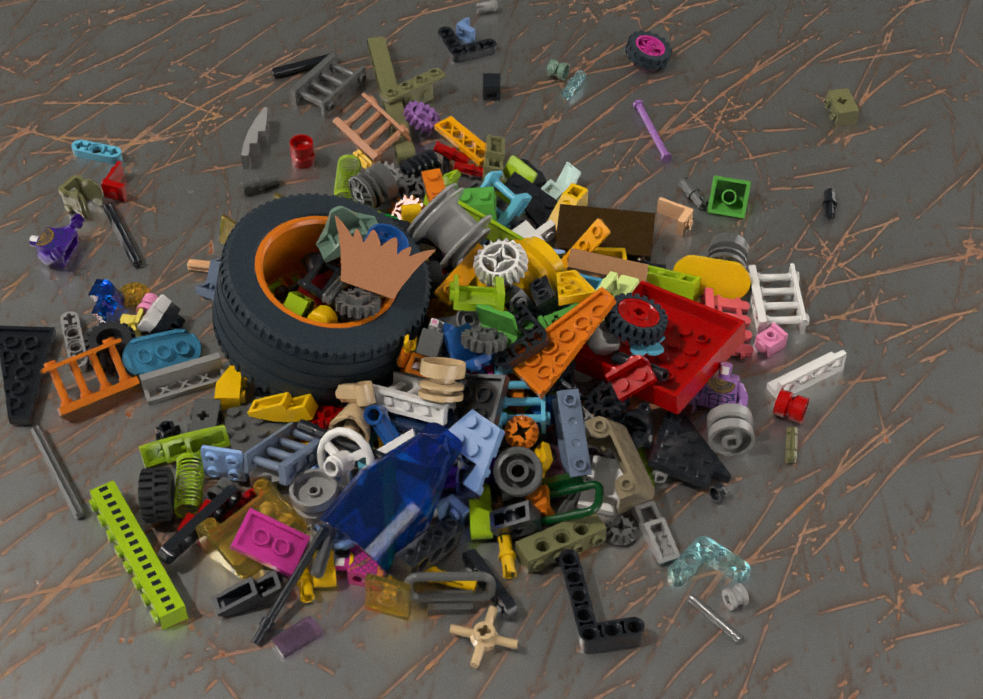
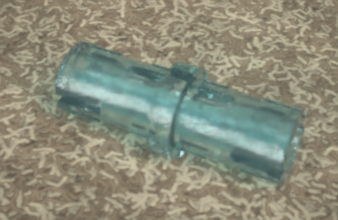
[561,70,586,99]

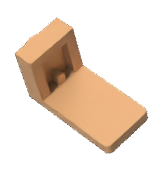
[657,197,694,237]

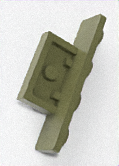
[379,68,446,109]

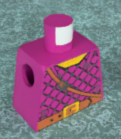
[335,542,385,590]

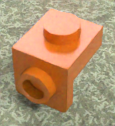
[526,484,555,517]

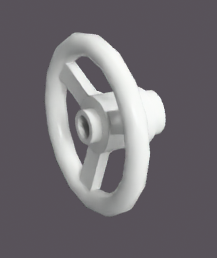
[317,427,375,494]

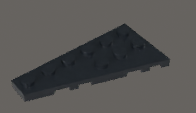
[0,325,56,425]
[454,373,510,500]

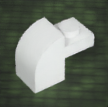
[512,219,556,242]

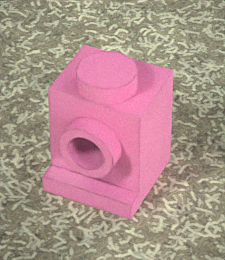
[754,323,788,358]

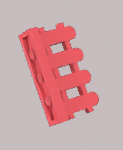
[700,287,754,360]

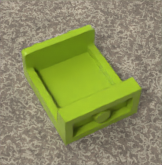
[449,275,505,312]

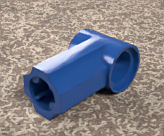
[363,404,401,445]

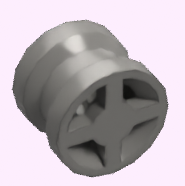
[722,583,749,611]

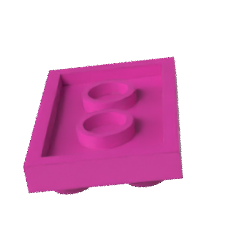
[230,508,310,577]

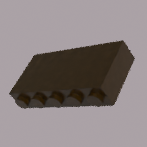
[555,204,655,263]

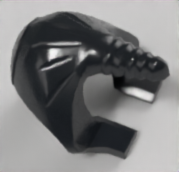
[610,402,654,460]

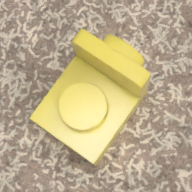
[120,308,145,336]

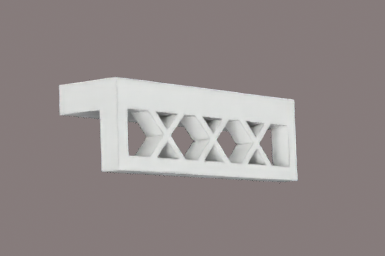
[767,350,847,398]

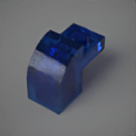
[88,279,125,323]

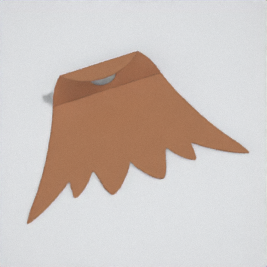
[335,216,435,299]

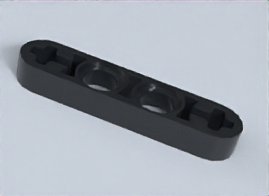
[462,548,518,619]

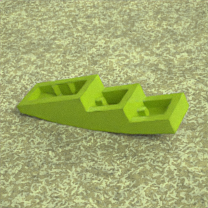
[138,425,231,468]

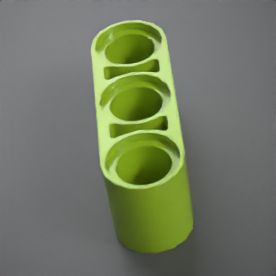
[468,484,493,540]

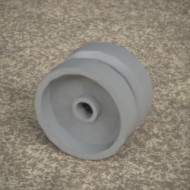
[706,403,755,456]
[289,468,342,525]

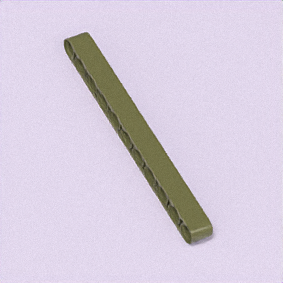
[367,36,416,166]

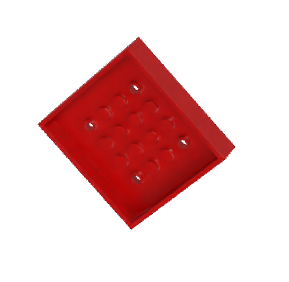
[574,280,746,415]

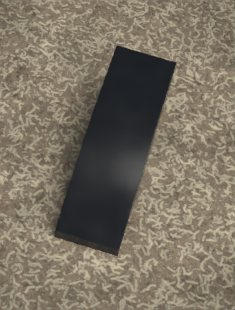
[212,570,285,617]

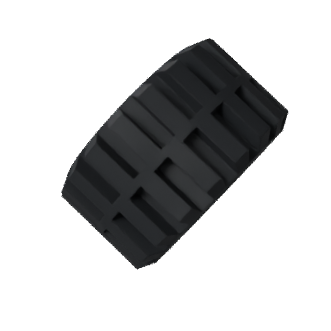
[84,321,136,374]
[138,467,175,523]

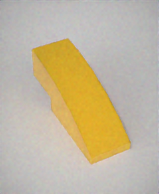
[247,392,318,422]

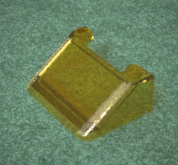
[195,476,308,579]

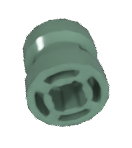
[547,59,569,81]

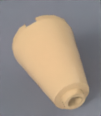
[329,403,371,452]

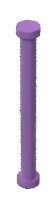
[633,100,672,162]

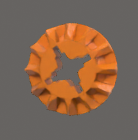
[504,415,539,449]

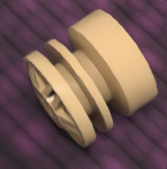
[418,357,466,403]

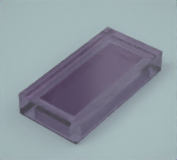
[271,616,323,659]

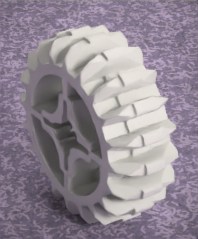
[473,238,528,287]

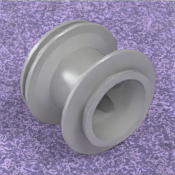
[406,183,492,270]

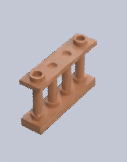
[332,92,412,164]

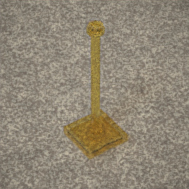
[365,499,438,621]

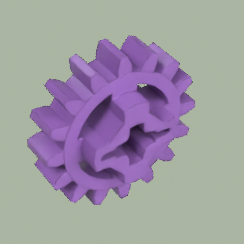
[403,101,441,133]

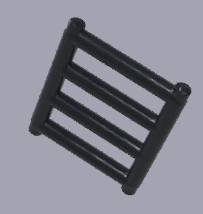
[297,254,380,320]

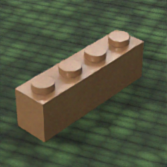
[566,248,648,283]

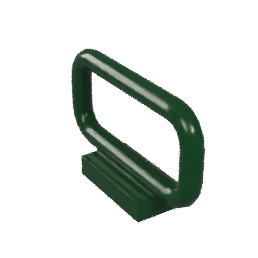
[541,473,604,526]

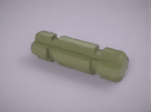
[785,426,798,464]

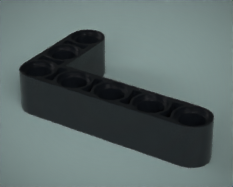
[558,549,645,654]

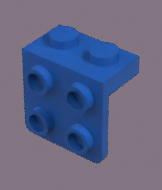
[443,323,499,373]

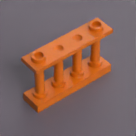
[40,336,140,416]

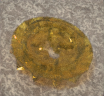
[118,282,149,308]

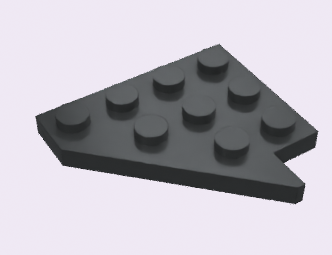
[221,403,289,453]

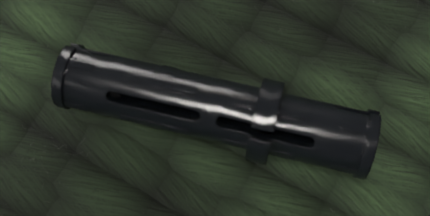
[611,350,670,382]

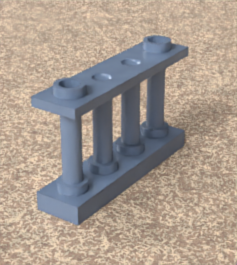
[551,388,592,478]
[243,422,338,486]

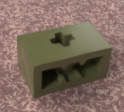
[824,88,859,127]

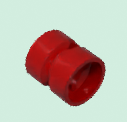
[289,134,315,169]
[772,389,810,424]

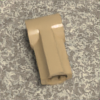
[335,381,376,406]

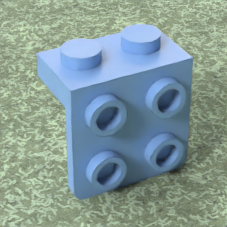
[200,445,249,482]

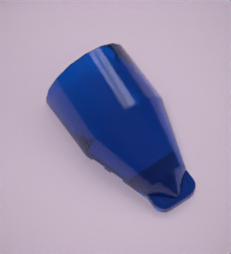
[317,422,462,579]

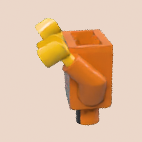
[397,335,429,379]

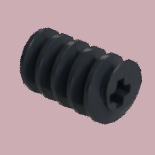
[399,149,441,179]

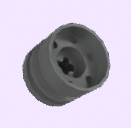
[348,163,398,208]
[707,232,749,269]

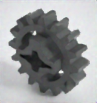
[392,175,426,204]
[335,288,381,319]
[461,326,507,355]

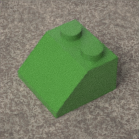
[707,175,751,218]
[459,186,497,222]

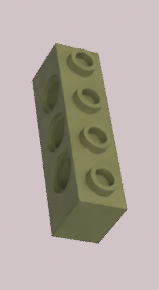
[515,513,606,574]

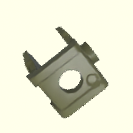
[58,175,104,219]

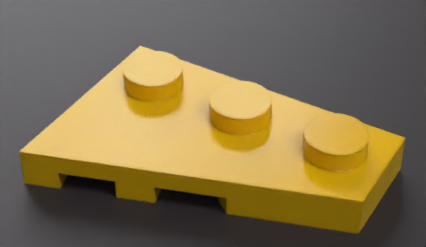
[556,270,596,306]

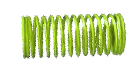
[334,155,361,201]
[174,452,204,519]

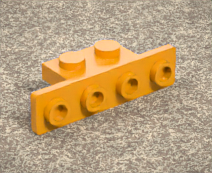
[561,219,610,269]

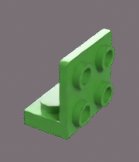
[475,304,521,346]

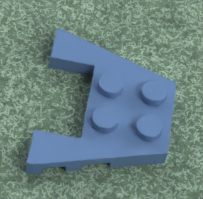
[422,409,505,496]

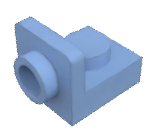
[456,17,476,44]
[436,494,470,526]

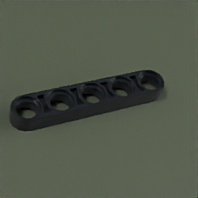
[157,485,242,565]

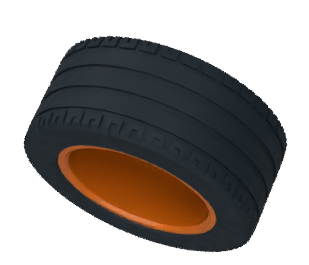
[212,193,431,407]

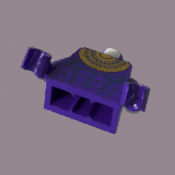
[29,213,85,268]

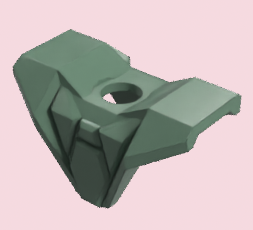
[316,206,378,263]

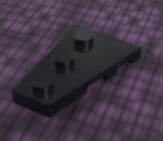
[505,171,558,229]

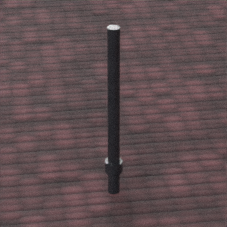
[251,525,329,647]

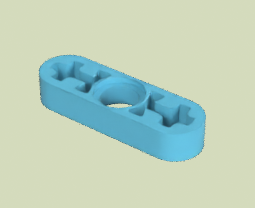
[71,140,123,164]

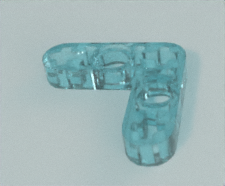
[667,536,751,587]

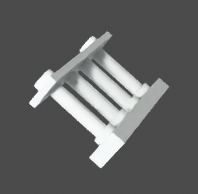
[747,263,809,335]
[369,371,456,426]

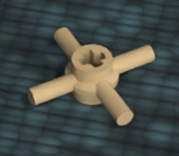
[449,606,519,668]

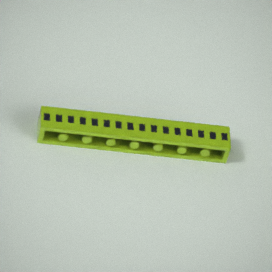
[88,480,188,630]

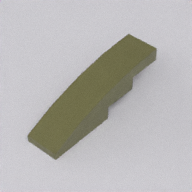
[482,134,505,192]

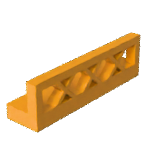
[434,116,486,166]

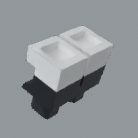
[137,294,186,334]

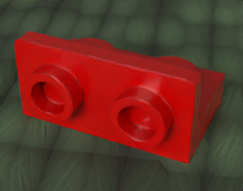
[605,355,658,401]

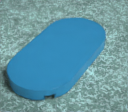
[122,329,202,377]

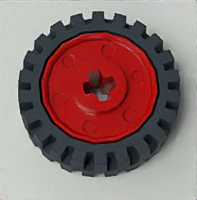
[604,293,668,347]

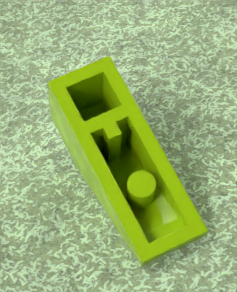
[646,265,701,301]

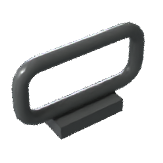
[404,572,496,615]

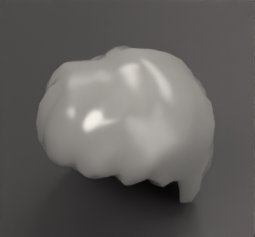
[587,320,620,356]

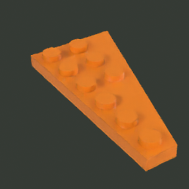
[504,287,616,400]

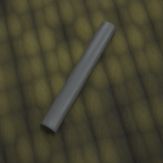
[688,593,744,644]

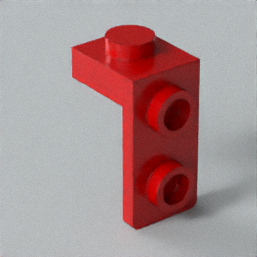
[101,161,128,202]

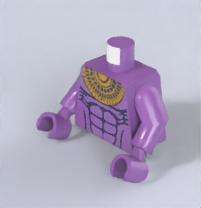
[683,362,748,413]

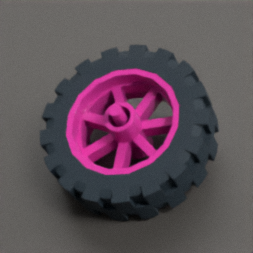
[625,30,672,71]

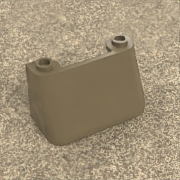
[584,416,655,515]

